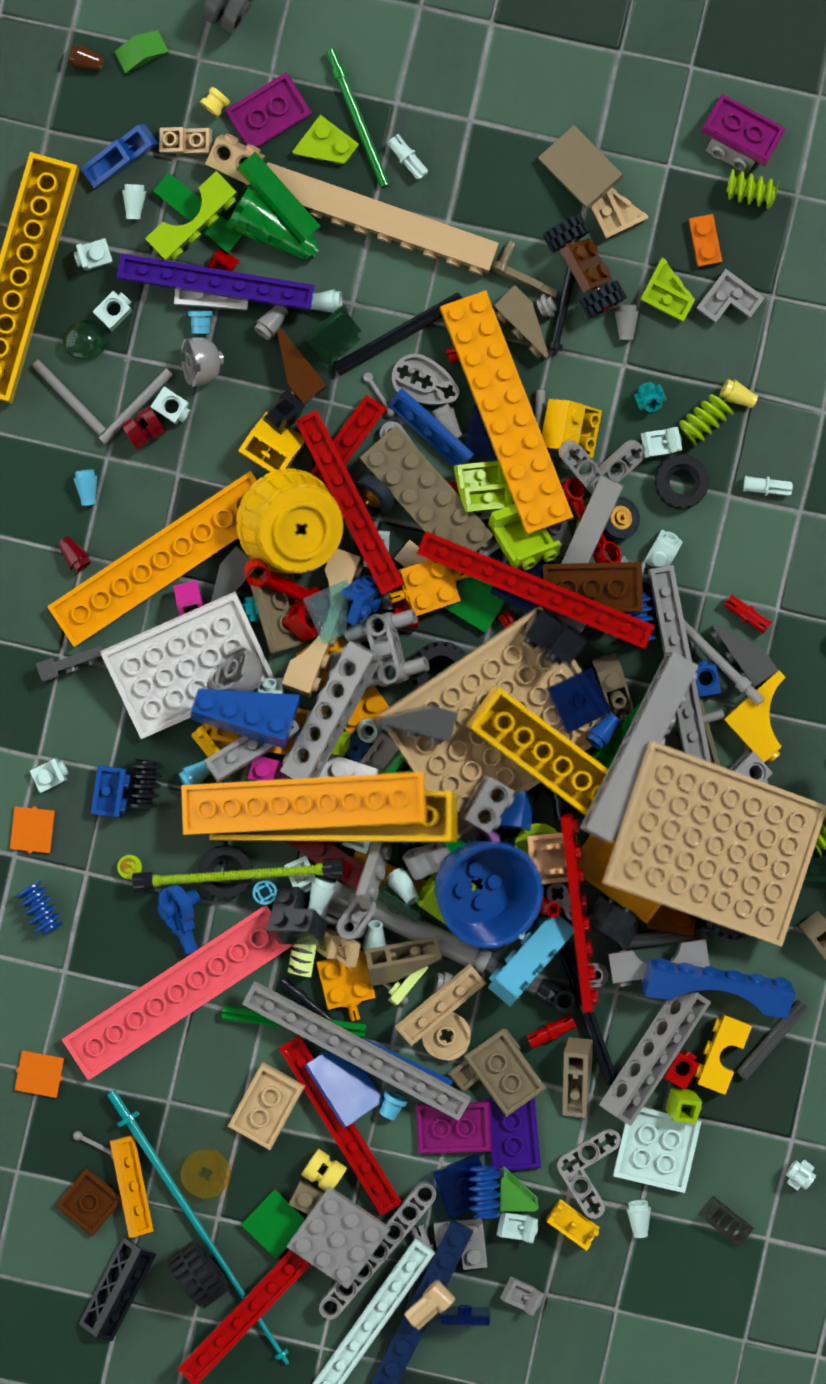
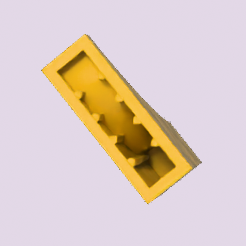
[722,670,786,763]

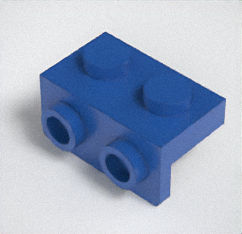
[342,575,382,626]
[91,765,131,818]

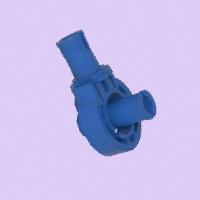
[158,884,200,954]

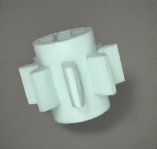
[785,1160,816,1191]

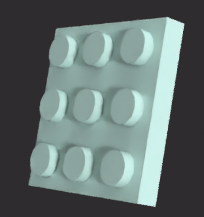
[613,1107,702,1193]

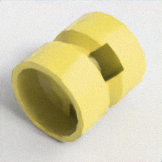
[301,1148,347,1191]

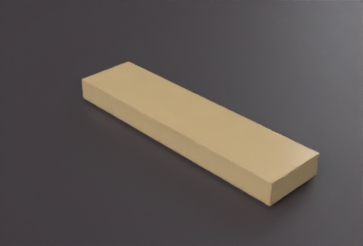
[395,964,487,1046]

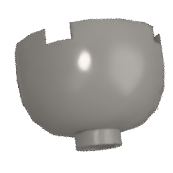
[181,337,224,387]
[215,646,262,692]

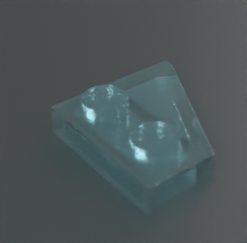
[303,579,348,644]

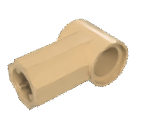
[405,1280,455,1330]

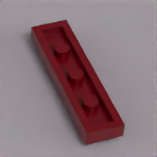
[285,841,365,891]

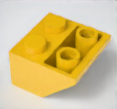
[542,399,602,458]
[238,412,305,473]

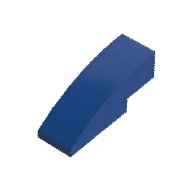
[80,124,159,188]

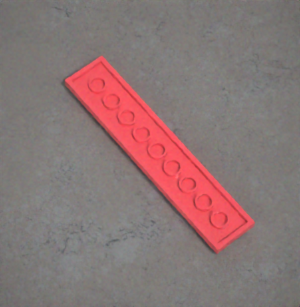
[61,905,293,1080]

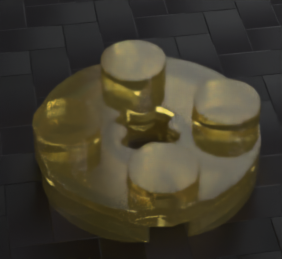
[181,1148,230,1199]

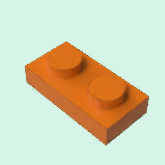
[688,214,722,267]

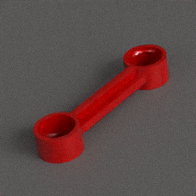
[560,477,622,563]
[243,558,330,614]

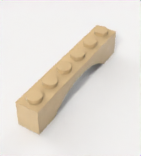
[282,549,364,697]

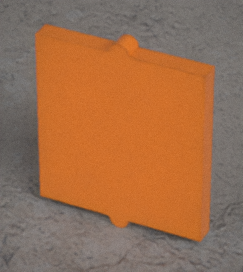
[10,806,55,854]
[15,1050,64,1098]

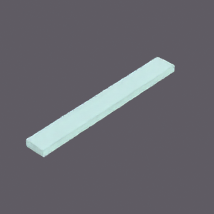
[312,1238,435,1384]

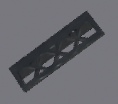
[79,1237,157,1342]

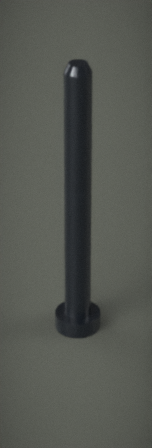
[546,265,575,352]

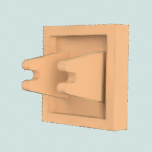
[527,832,580,884]

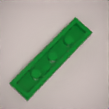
[237,152,320,242]
[153,172,244,254]

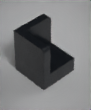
[264,390,305,434]

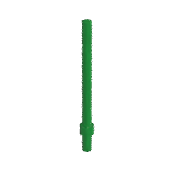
[326,48,389,188]

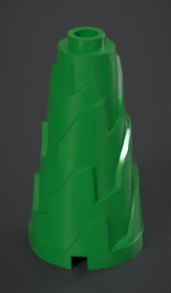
[224,184,320,260]

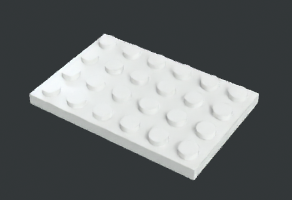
[100,592,275,739]

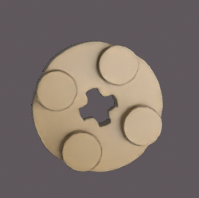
[422,1012,471,1061]

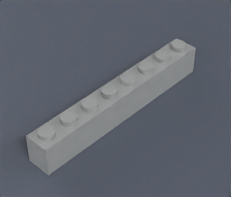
[579,652,698,842]

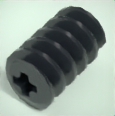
[126,758,164,810]

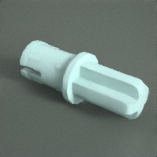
[387,134,428,179]
[743,476,793,496]

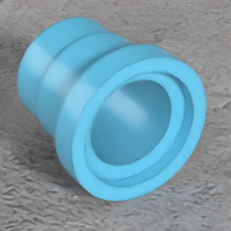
[188,310,213,334]
[379,1090,408,1120]

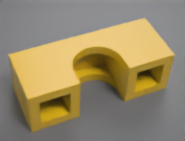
[694,1014,752,1095]

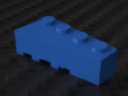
[191,689,300,748]

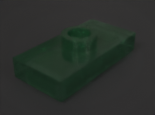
[377,881,423,923]

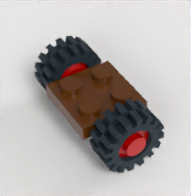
[542,214,627,319]

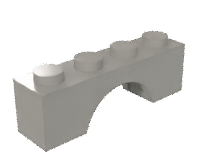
[607,938,710,987]

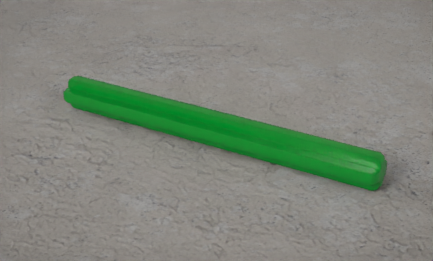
[222,1006,367,1039]

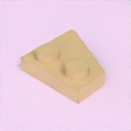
[590,188,649,239]

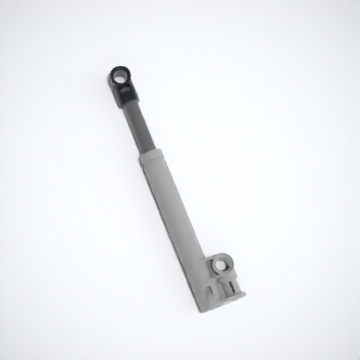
[321,878,576,1013]

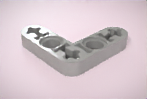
[559,440,645,494]
[557,1128,621,1219]

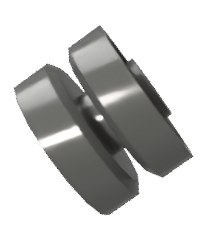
[201,0,253,35]

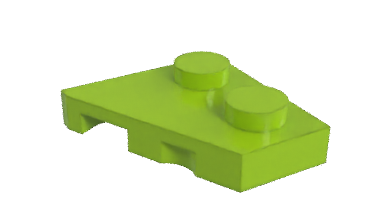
[292,115,359,165]
[640,258,695,322]

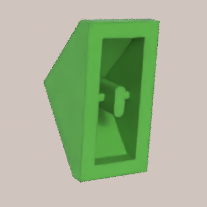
[114,30,169,74]
[500,1166,539,1211]

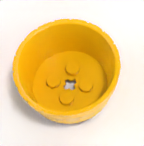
[236,468,343,574]

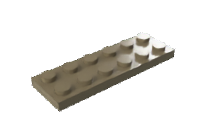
[360,425,494,551]

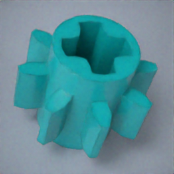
[634,382,666,413]
[241,597,261,622]

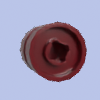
[121,406,166,451]

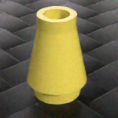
[720,379,758,409]

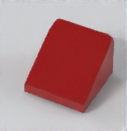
[207,248,240,272]

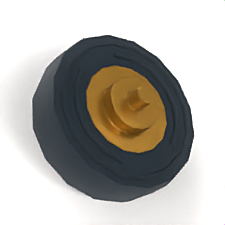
[355,474,395,515]
[603,497,640,541]

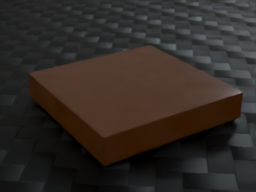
[55,1167,122,1237]

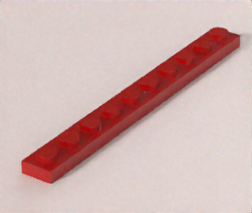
[417,531,655,648]

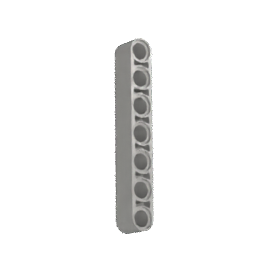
[319,1181,436,1320]

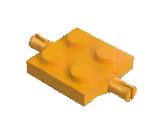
[388,559,469,616]
[316,950,376,1021]

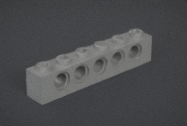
[280,641,383,779]
[599,991,711,1126]

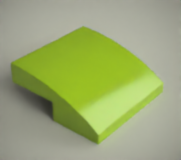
[454,461,513,512]

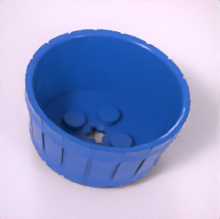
[435,841,543,948]

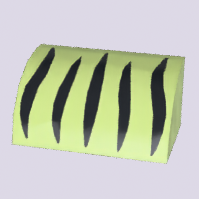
[288,944,317,977]

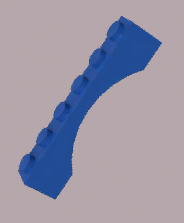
[642,958,795,1019]

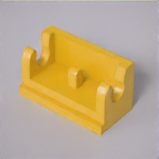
[546,1199,600,1251]

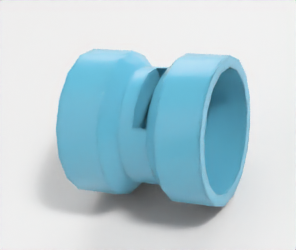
[253,879,278,905]

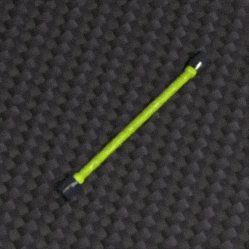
[132,858,344,892]

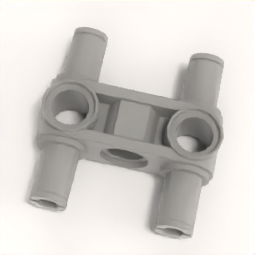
[344,609,429,688]

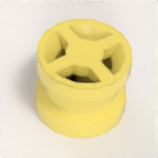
[200,87,231,117]

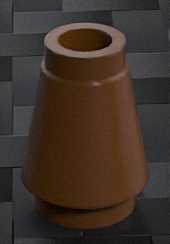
[67,44,105,71]

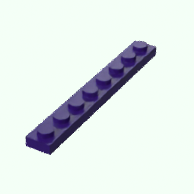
[117,254,315,311]

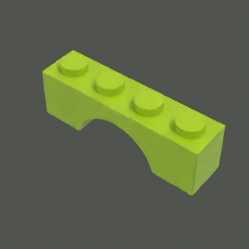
[145,171,238,262]

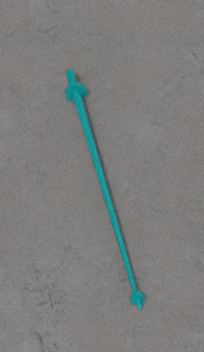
[107,1090,289,1365]

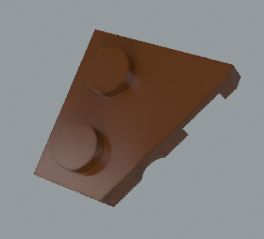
[647,904,697,938]

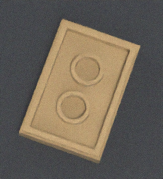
[228,1062,305,1150]

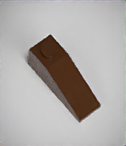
[277,328,327,405]

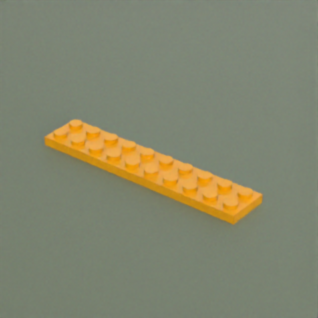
[440,290,573,535]
[47,471,257,647]
[182,772,427,835]

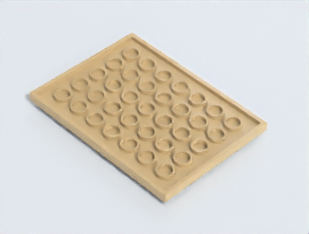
[377,606,608,838]
[602,741,826,946]

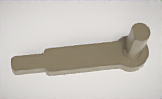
[491,241,559,299]

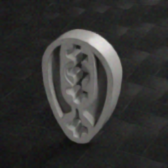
[392,354,459,406]

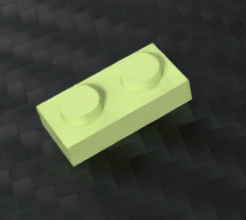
[388,966,429,1006]

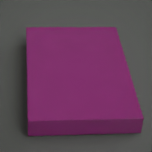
[225,72,312,148]
[701,94,786,167]
[416,1101,492,1154]

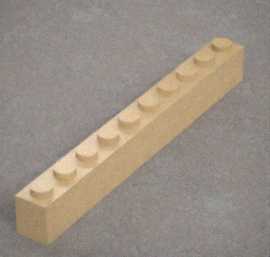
[267,162,499,275]

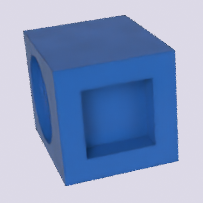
[695,660,721,697]

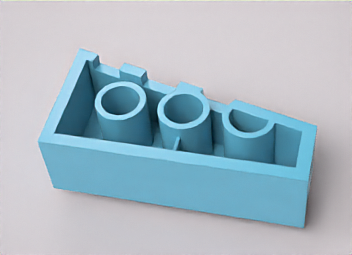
[488,915,574,1006]

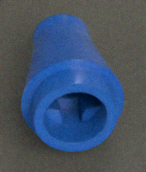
[586,713,620,750]

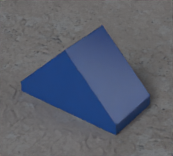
[497,789,535,831]

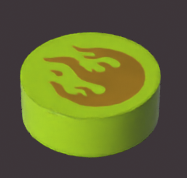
[117,855,142,879]

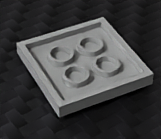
[287,1186,390,1289]

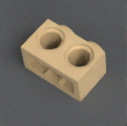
[205,133,265,185]

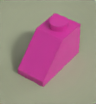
[173,580,204,616]
[248,756,292,781]

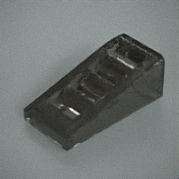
[699,1196,754,1247]

